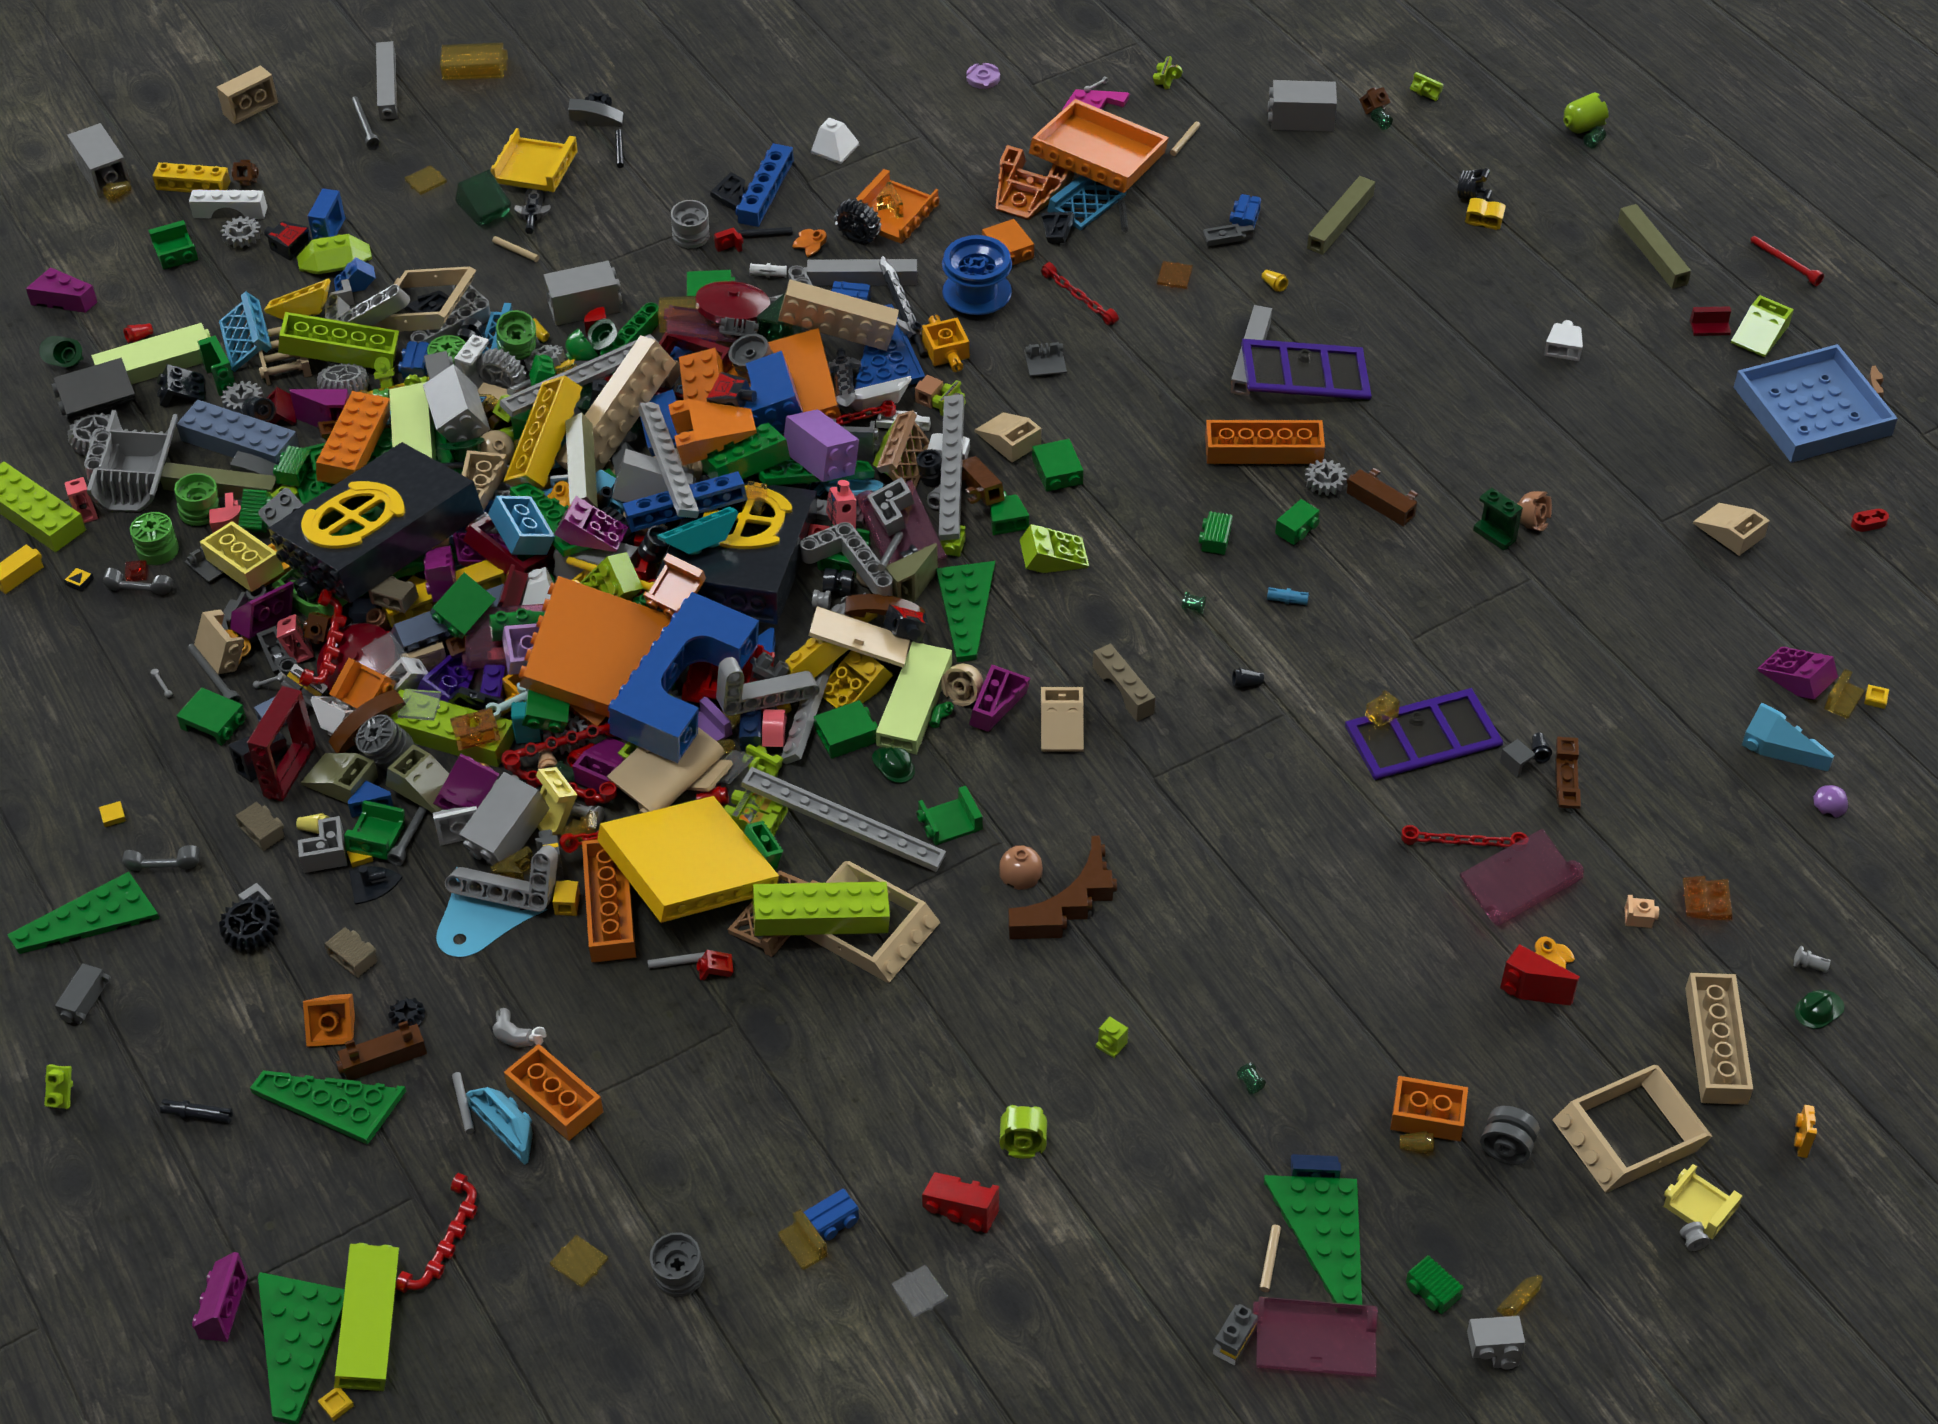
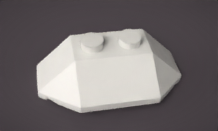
[849,376,912,414]

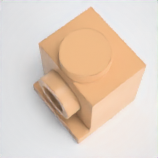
[1625,895,1659,928]

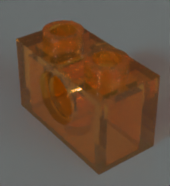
[450,708,500,751]

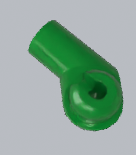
[929,701,954,728]

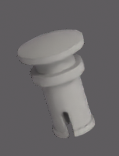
[570,802,604,825]
[1793,946,1831,973]

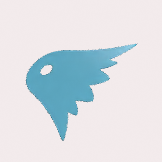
[436,867,548,957]

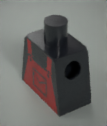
[264,221,311,261]
[706,372,757,408]
[883,604,928,642]

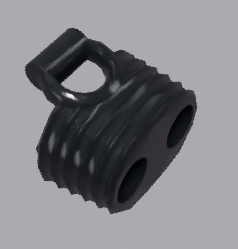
[1457,168,1492,202]

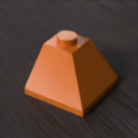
[303,994,355,1047]

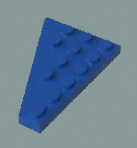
[854,304,925,389]

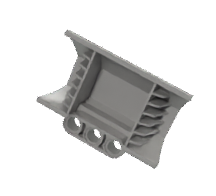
[84,410,178,512]

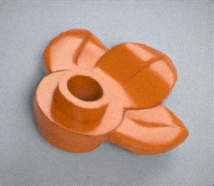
[792,229,827,257]

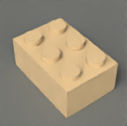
[217,65,278,124]

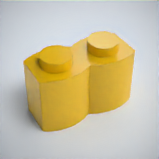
[1465,198,1506,230]

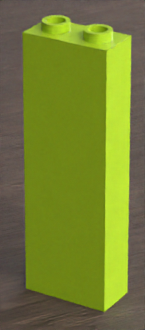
[334,1243,399,1391]

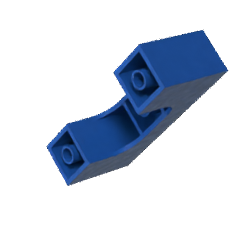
[640,351,803,457]
[608,592,759,763]

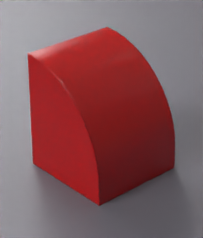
[584,307,606,336]

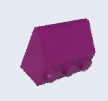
[230,581,294,639]
[192,1252,248,1342]

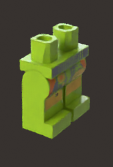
[724,789,788,837]

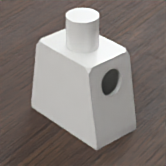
[1544,320,1583,361]
[385,657,429,692]

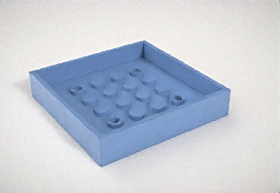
[1734,344,1898,463]

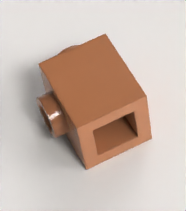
[915,375,943,408]

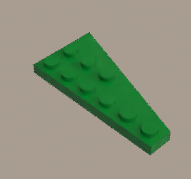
[510,483,592,557]
[936,561,995,662]
[7,871,160,954]
[250,1070,406,1145]

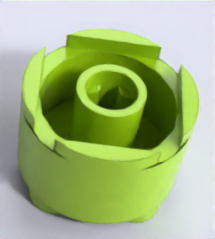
[999,1105,1047,1159]

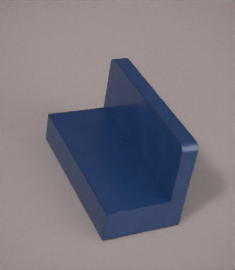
[1291,1154,1341,1178]

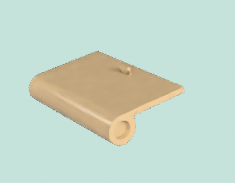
[808,606,912,667]
[607,727,725,814]

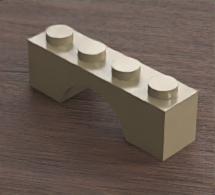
[1093,644,1155,721]

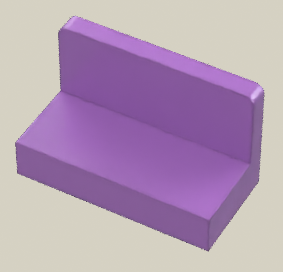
[698,697,732,743]

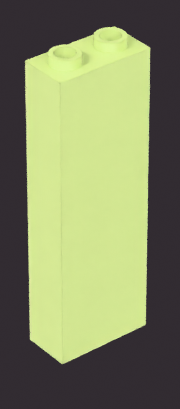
[91,323,211,385]
[389,382,436,460]
[876,642,952,755]

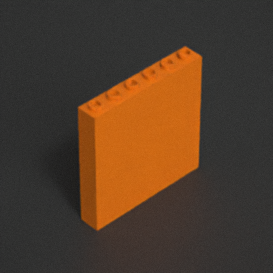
[1029,99,1169,193]
[727,328,841,432]
[518,576,671,717]

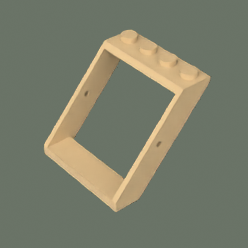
[373,266,476,331]
[804,861,940,983]
[1552,1065,1712,1192]

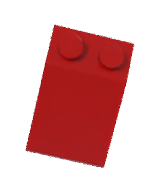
[1500,944,1580,1006]

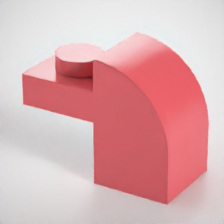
[209,492,241,533]
[762,709,787,747]

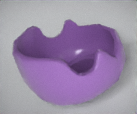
[1813,785,1848,818]

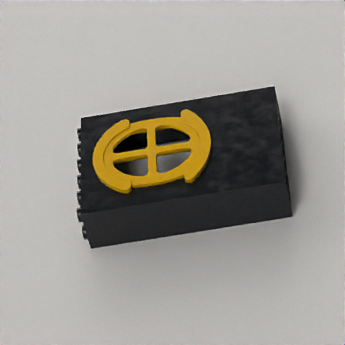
[268,442,484,603]
[657,475,817,624]

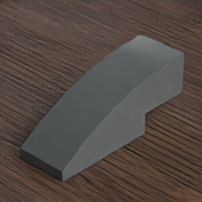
[568,99,624,126]
[230,451,291,487]

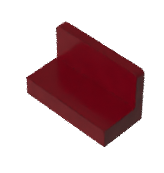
[1690,306,1731,336]
[267,387,296,425]
[497,564,529,612]

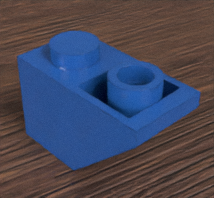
[334,257,376,292]

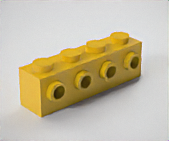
[152,163,231,192]

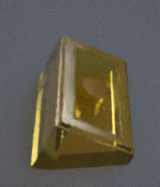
[1497,1275,1543,1317]

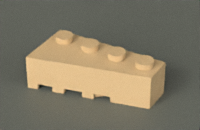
[462,450,507,524]

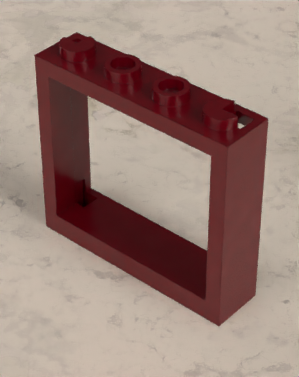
[654,328,732,400]
[463,516,556,574]
[247,686,316,802]

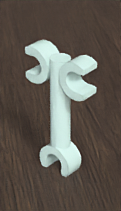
[486,683,527,720]

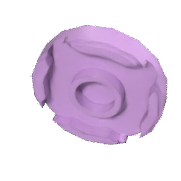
[967,63,1000,89]

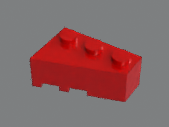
[922,1172,999,1233]

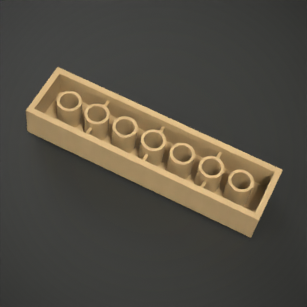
[555,335,676,472]

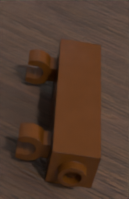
[962,456,1005,506]
[1346,468,1418,526]
[336,1021,427,1080]

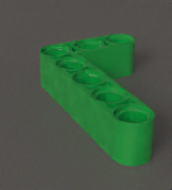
[600,303,660,374]

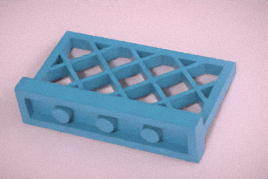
[1047,175,1127,231]
[219,291,272,372]

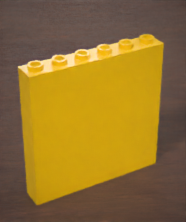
[597,796,779,923]

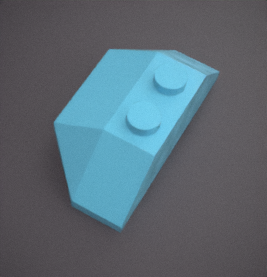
[466,1087,533,1165]

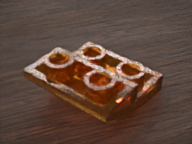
[1683,876,1733,920]

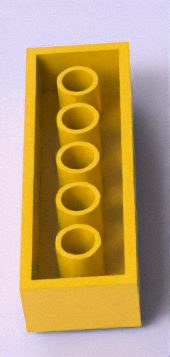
[503,375,582,489]

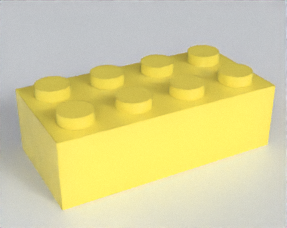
[200,521,284,592]

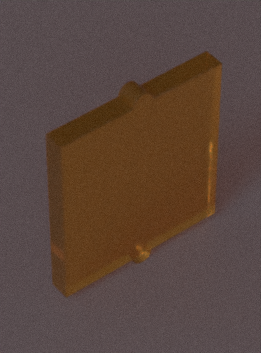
[1157,261,1193,289]

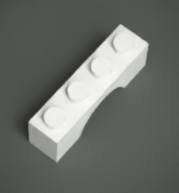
[189,190,267,219]

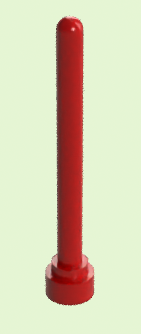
[1751,236,1824,286]

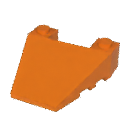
[996,145,1074,220]
[668,399,757,466]

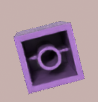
[784,409,859,482]

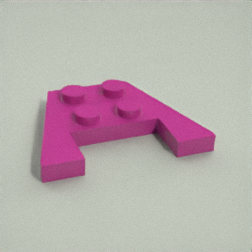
[1062,89,1129,110]

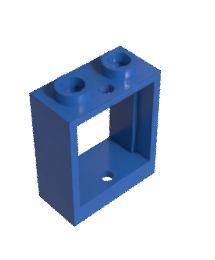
[307,189,345,240]

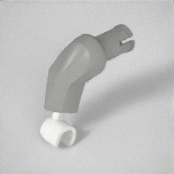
[492,1008,547,1048]

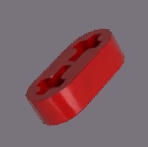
[1851,509,1889,532]

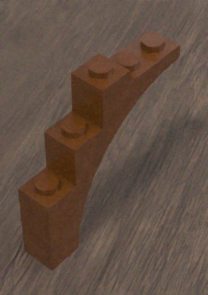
[1008,835,1117,939]

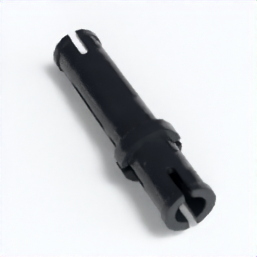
[160,1099,233,1123]

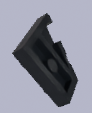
[403,290,450,313]

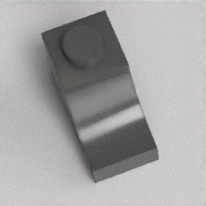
[257,626,289,672]

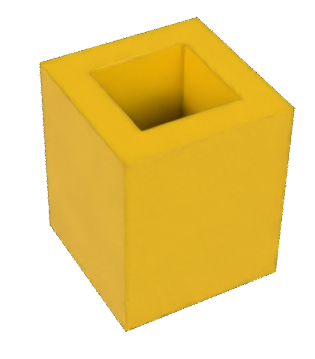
[553,880,580,916]

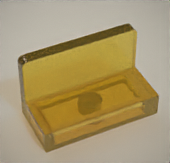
[1824,669,1864,718]
[778,1209,827,1270]

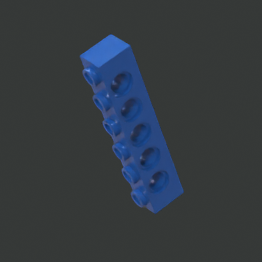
[735,143,794,227]
[623,471,747,532]

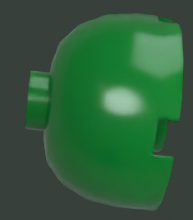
[565,328,599,361]

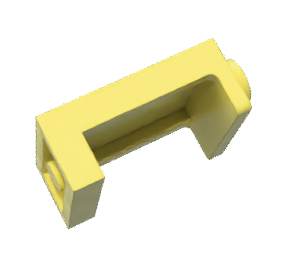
[536,767,577,835]
[1663,1164,1742,1239]

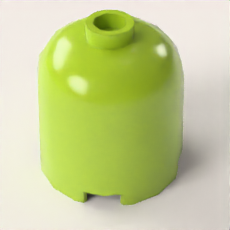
[1563,92,1609,134]

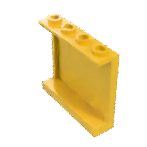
[491,128,578,192]

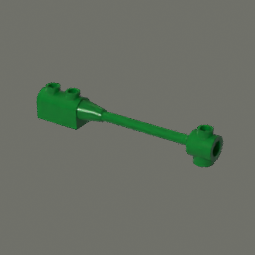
[489,593,657,642]

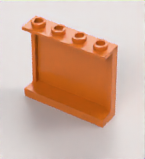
[856,169,940,244]

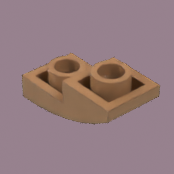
[1868,366,1884,398]

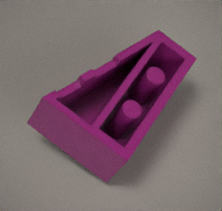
[26,267,98,313]
[423,546,456,602]
[969,664,1031,732]

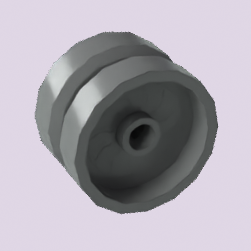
[728,334,773,383]
[1480,1106,1540,1164]

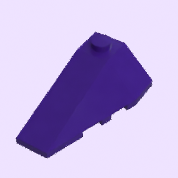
[415,653,482,703]

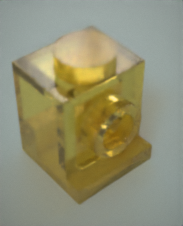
[1366,690,1400,727]

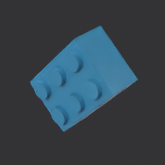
[488,496,555,555]

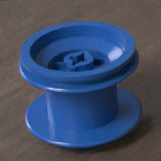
[942,235,1012,315]

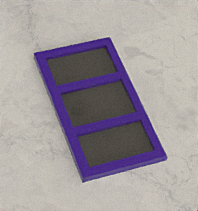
[1241,339,1372,400]
[1345,688,1503,780]

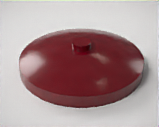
[695,281,770,326]
[317,623,398,692]

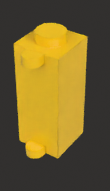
[0,545,44,594]

